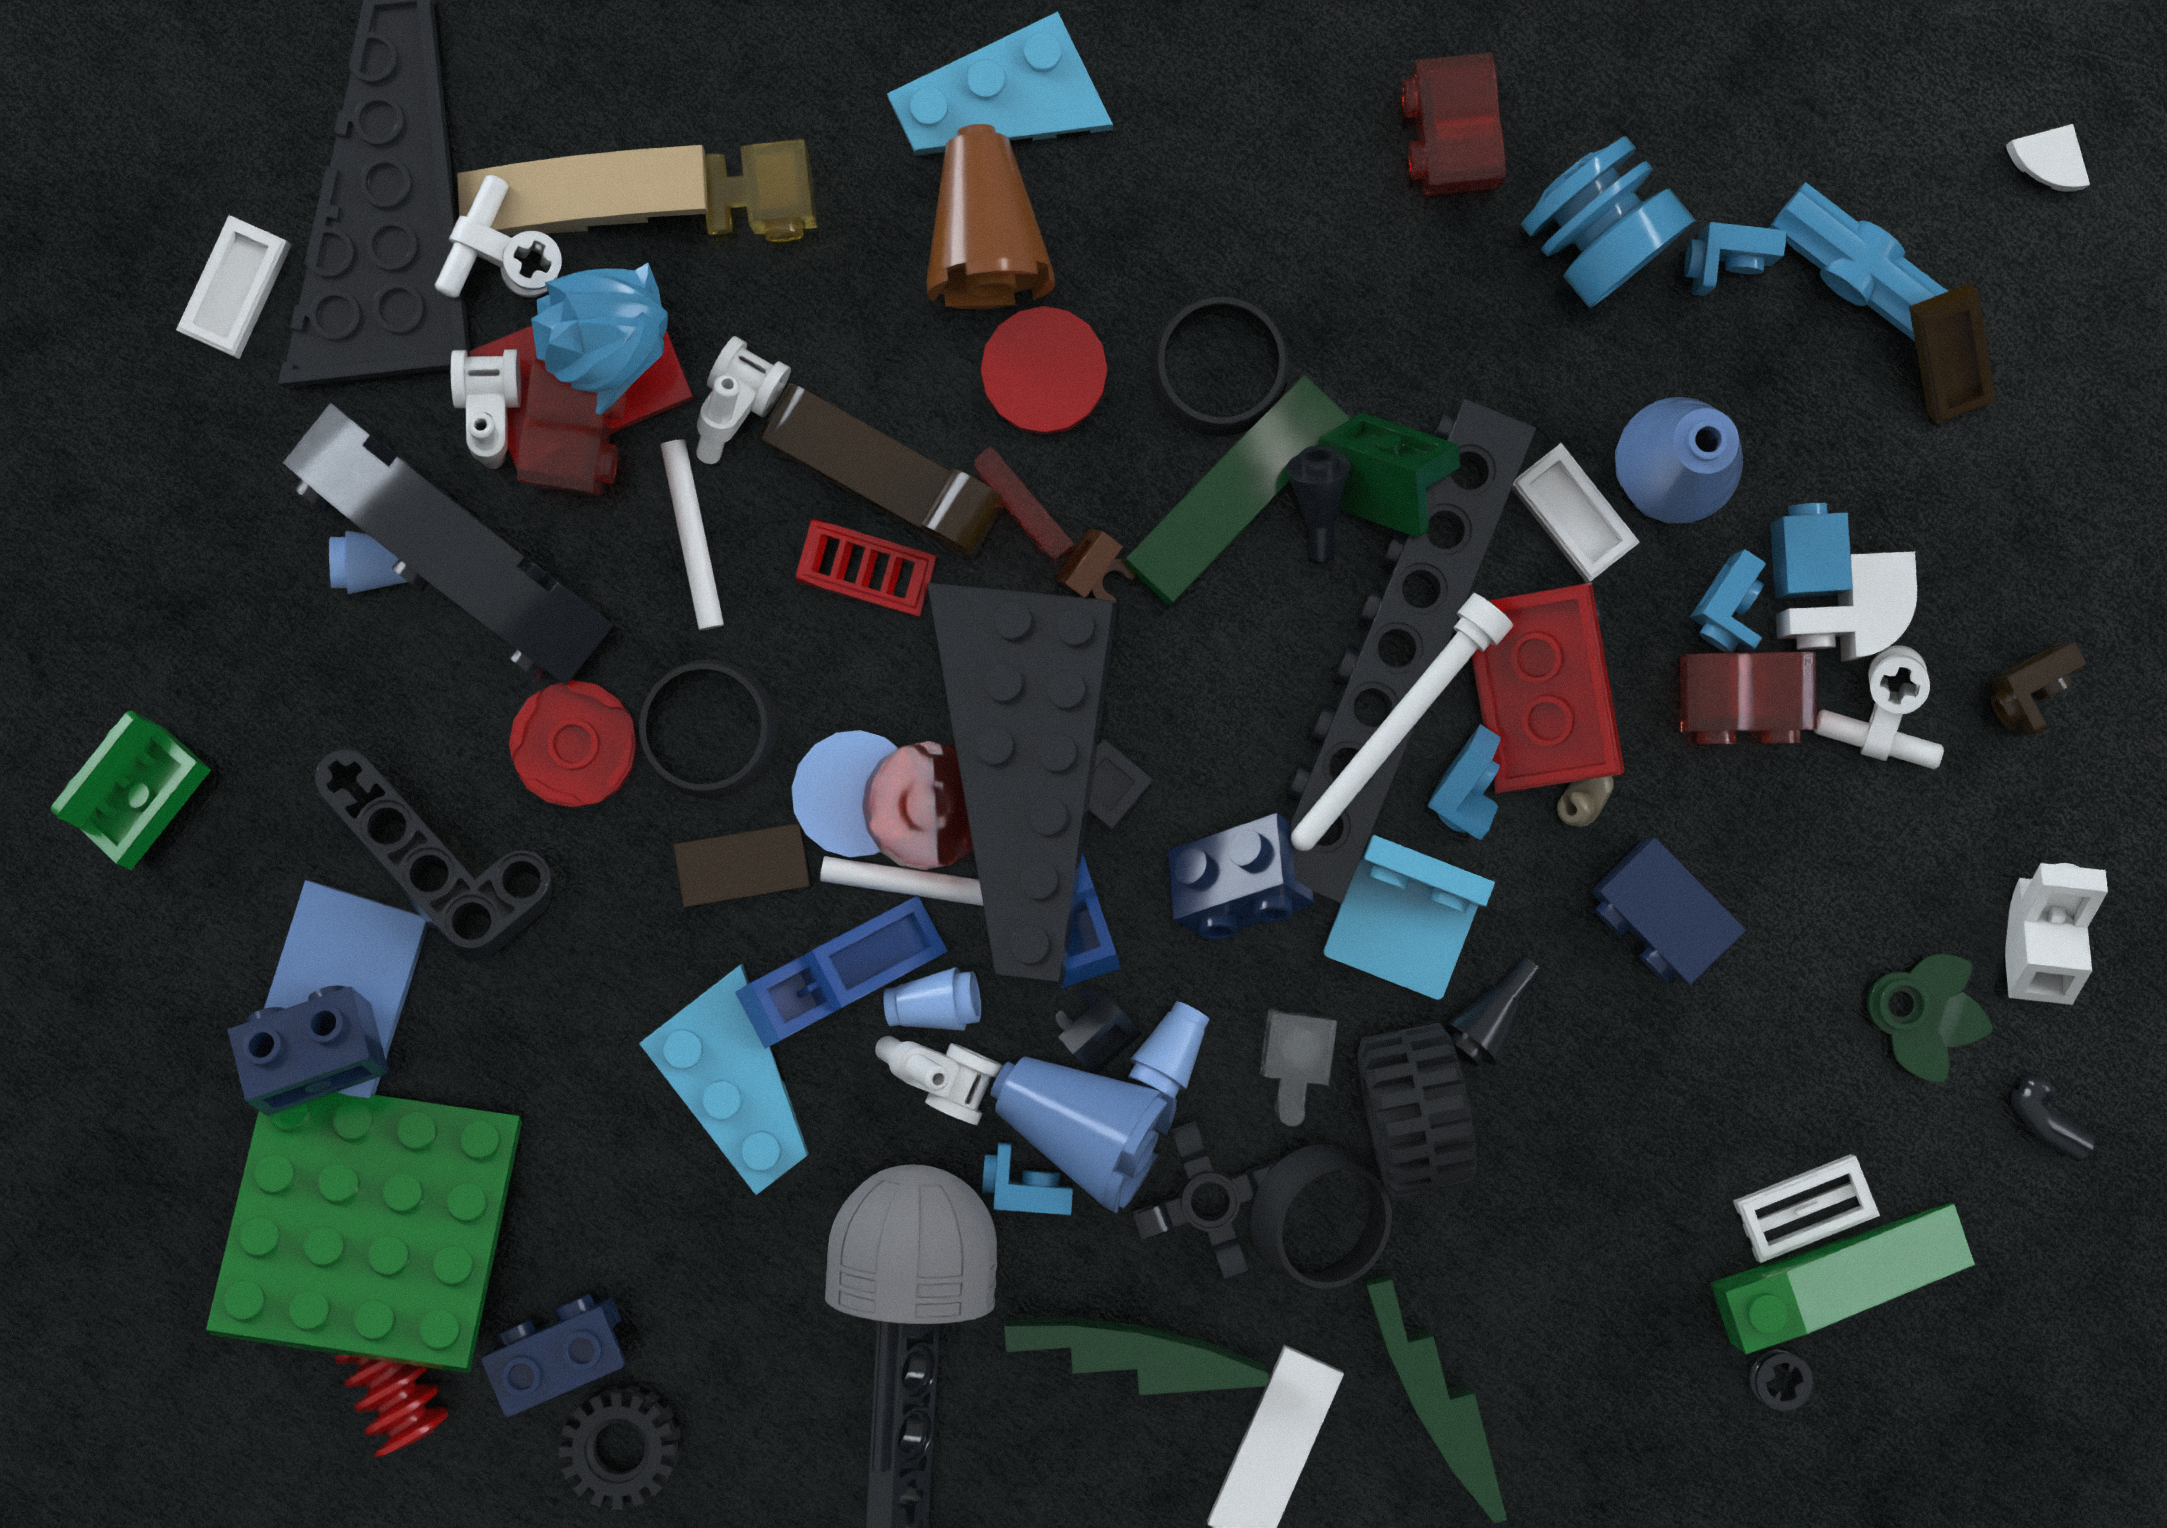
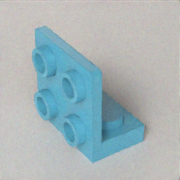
[1323,835,1495,1000]

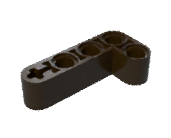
[758,383,1004,560]

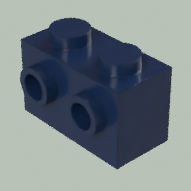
[1590,837,1746,985]
[228,985,389,1116]

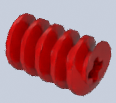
[334,1354,448,1457]

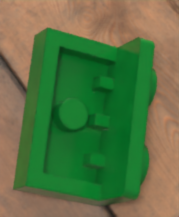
[51,711,211,870]

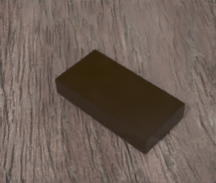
[1909,284,1996,424]
[673,823,811,907]

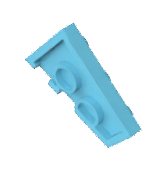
[887,12,1113,156]
[639,964,809,1195]

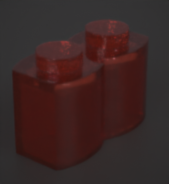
[1402,52,1506,196]
[517,354,627,496]
[1680,652,1817,744]

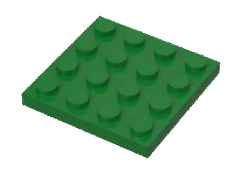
[206,1092,522,1374]

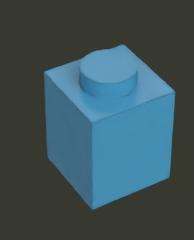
[1770,503,1853,599]

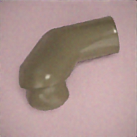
[1557,776,1614,827]

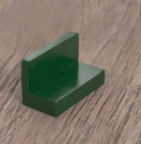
[1319,413,1460,537]

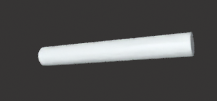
[660,439,724,631]
[820,856,983,906]

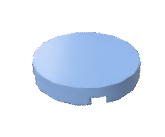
[792,730,919,857]

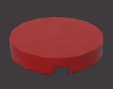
[981,306,1107,435]
[509,680,639,808]

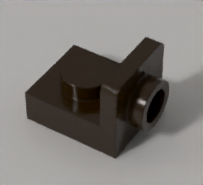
[1989,642,2087,736]

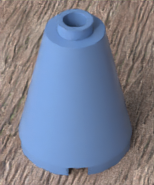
[1615,397,1743,524]
[991,1056,1177,1213]

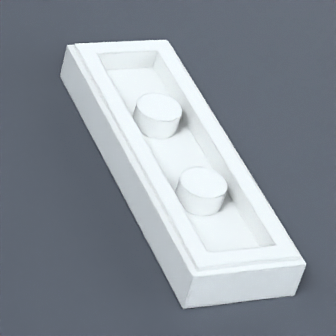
[1207,1345,1344,1528]

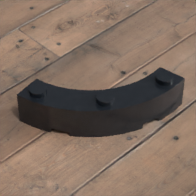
[283,403,614,685]

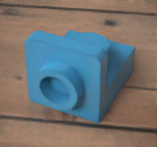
[1684,222,1787,296]
[1690,549,1766,654]
[1428,724,1501,840]
[982,1141,1073,1215]

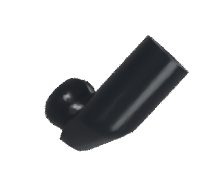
[2011,1074,2094,1162]

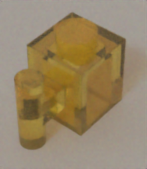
[705,139,817,242]

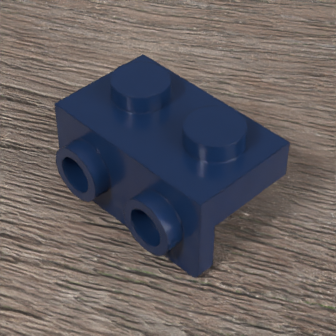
[1168,813,1314,940]
[480,1294,626,1416]

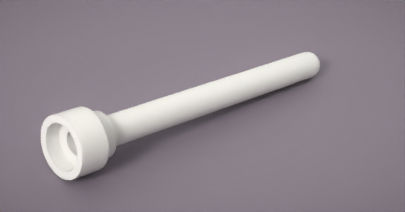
[1291,593,1513,851]

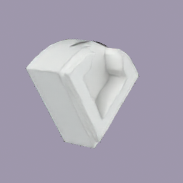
[2006,124,2090,192]

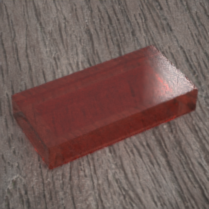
[974,446,1074,564]

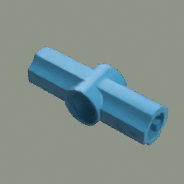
[1769,182,1948,341]

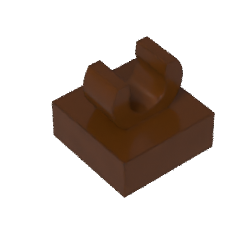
[1052,528,1136,603]

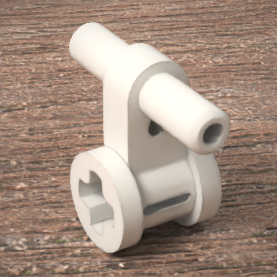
[435,175,562,298]
[696,336,791,464]
[451,349,521,469]
[1813,646,1944,769]
[875,1036,1003,1125]

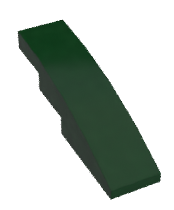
[1123,375,1350,607]
[1362,1272,1507,1523]
[1004,1317,1269,1395]

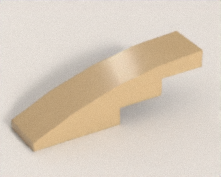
[457,145,708,236]

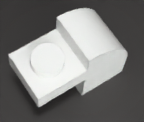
[1776,552,1917,662]
[2005,863,2108,1005]

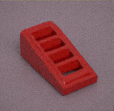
[795,519,937,617]

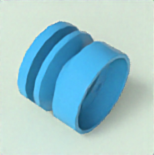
[1521,136,1696,308]

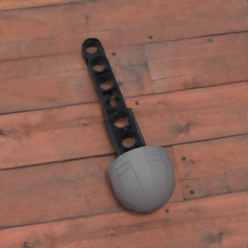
[825,1165,997,1528]

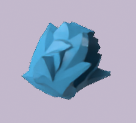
[531,263,668,415]

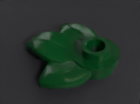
[1867,953,1993,1082]

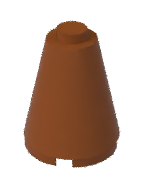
[926,124,1055,309]

